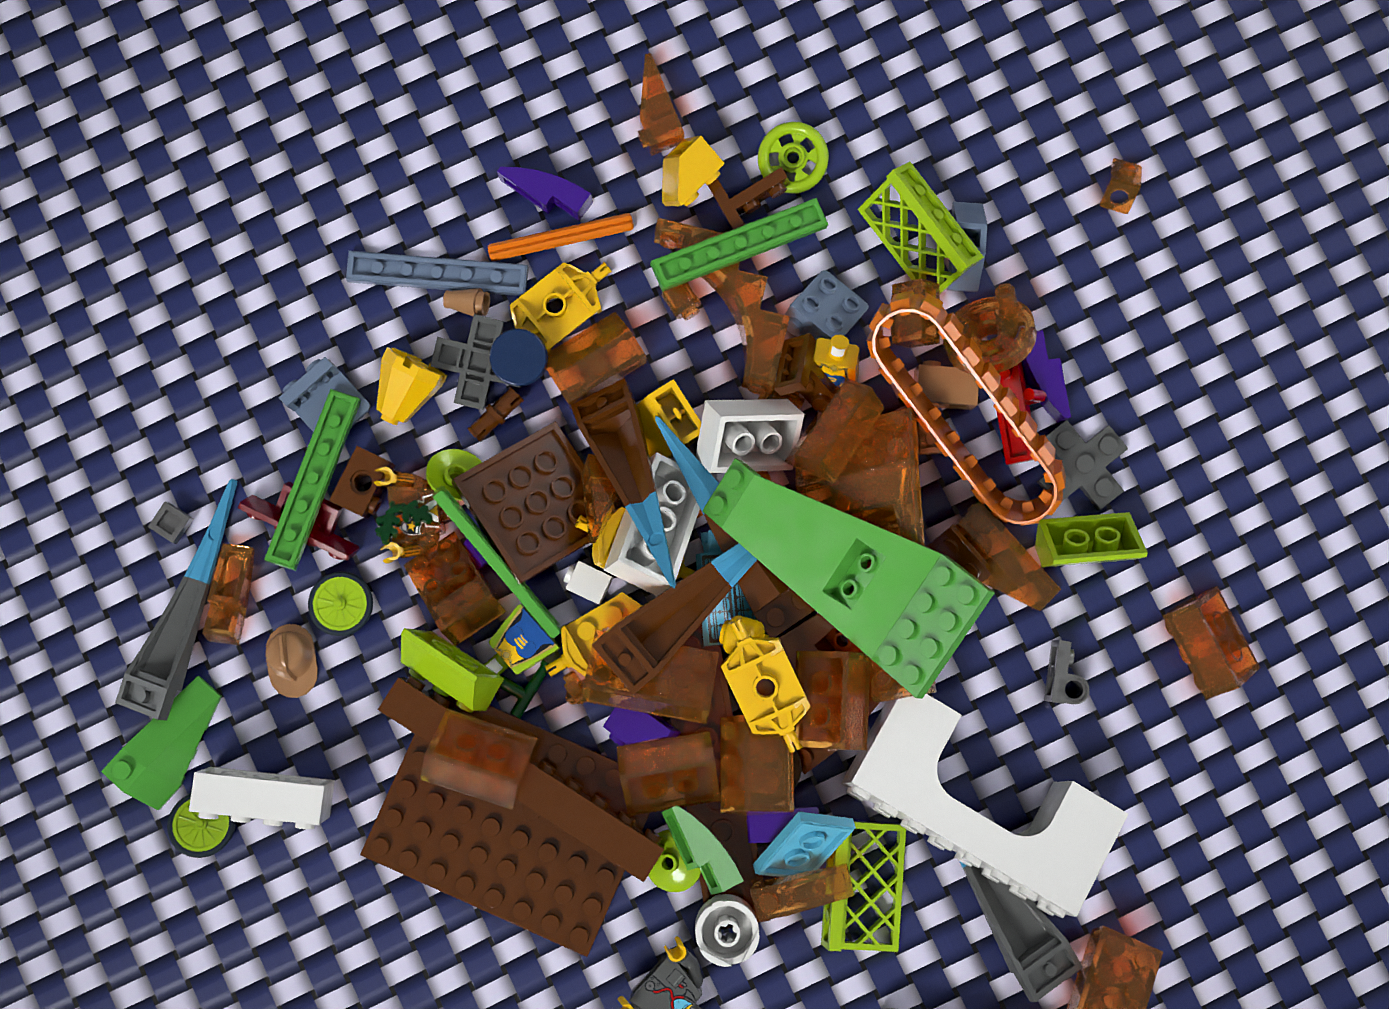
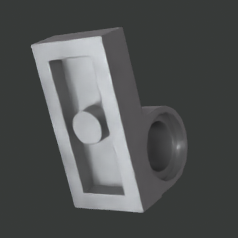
[1044,640,1090,704]

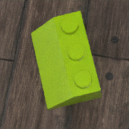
[1035,512,1148,567]
[401,628,504,713]

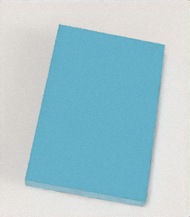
[753,812,856,880]

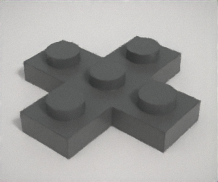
[431,314,521,410]
[1037,420,1128,510]

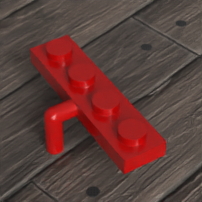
[985,340,1047,465]

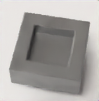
[148,501,194,544]

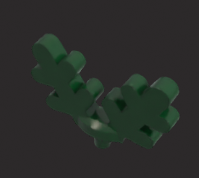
[375,500,433,545]

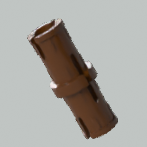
[467,387,524,442]

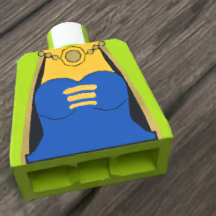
[484,603,562,675]

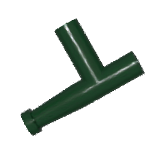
[499,660,551,718]

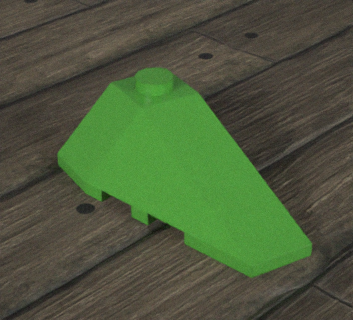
[101,676,222,810]

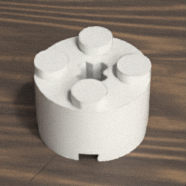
[695,894,760,967]

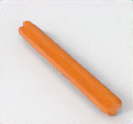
[488,213,634,261]

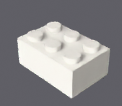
[695,399,805,473]

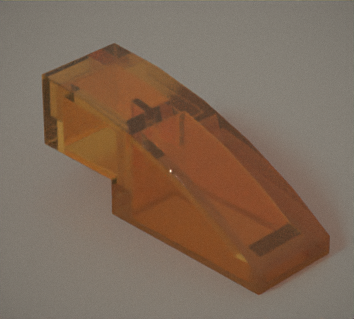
[202,543,254,645]

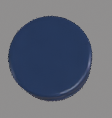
[490,329,548,386]

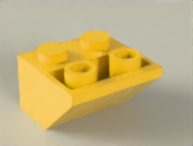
[662,136,725,207]
[637,379,701,459]

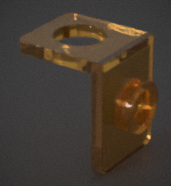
[1100,158,1142,214]

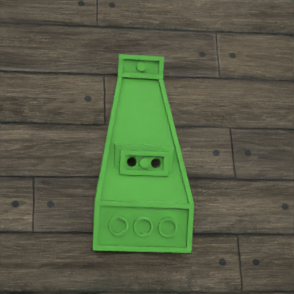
[702,458,995,699]

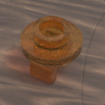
[563,670,593,705]

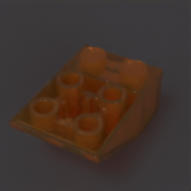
[404,532,507,646]

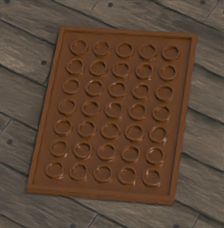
[360,691,663,957]

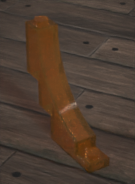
[654,218,790,394]

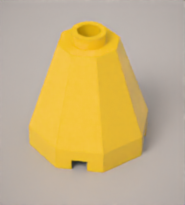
[376,347,447,425]

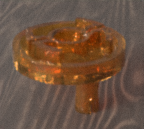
[943,283,1037,374]

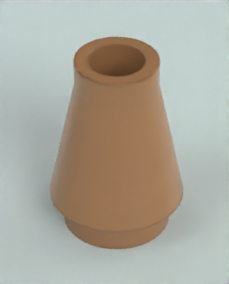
[443,288,490,317]

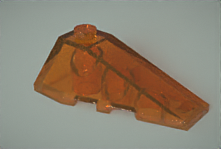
[954,501,1061,611]

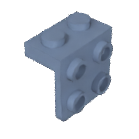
[780,270,868,340]
[278,357,371,432]

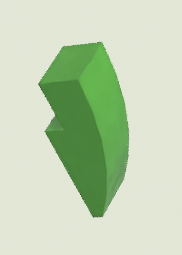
[662,805,744,895]

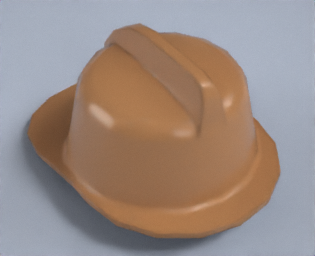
[265,624,318,698]

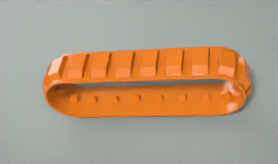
[866,290,1066,526]

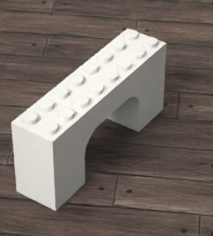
[841,685,1128,918]

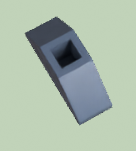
[947,202,987,292]

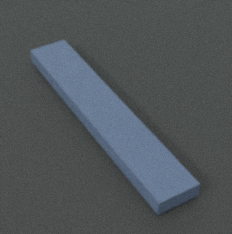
[346,251,528,296]

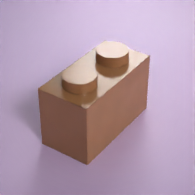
[914,361,979,410]

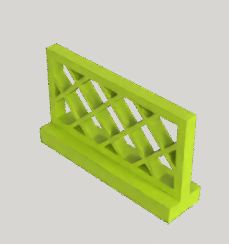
[857,161,984,298]
[821,821,906,952]

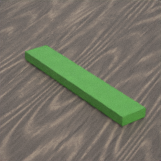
[650,198,829,292]
[264,389,361,571]
[432,485,561,640]

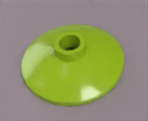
[426,449,482,500]
[648,829,701,892]

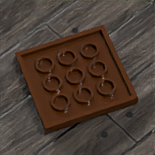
[451,421,615,585]

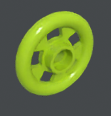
[758,122,829,194]

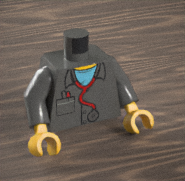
[617,936,703,1009]

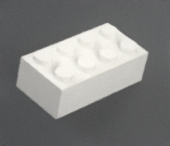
[604,452,700,596]
[189,767,335,829]

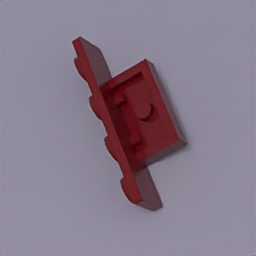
[238,482,359,560]

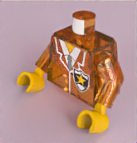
[374,467,460,563]

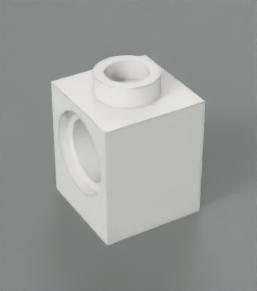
[564,561,613,605]

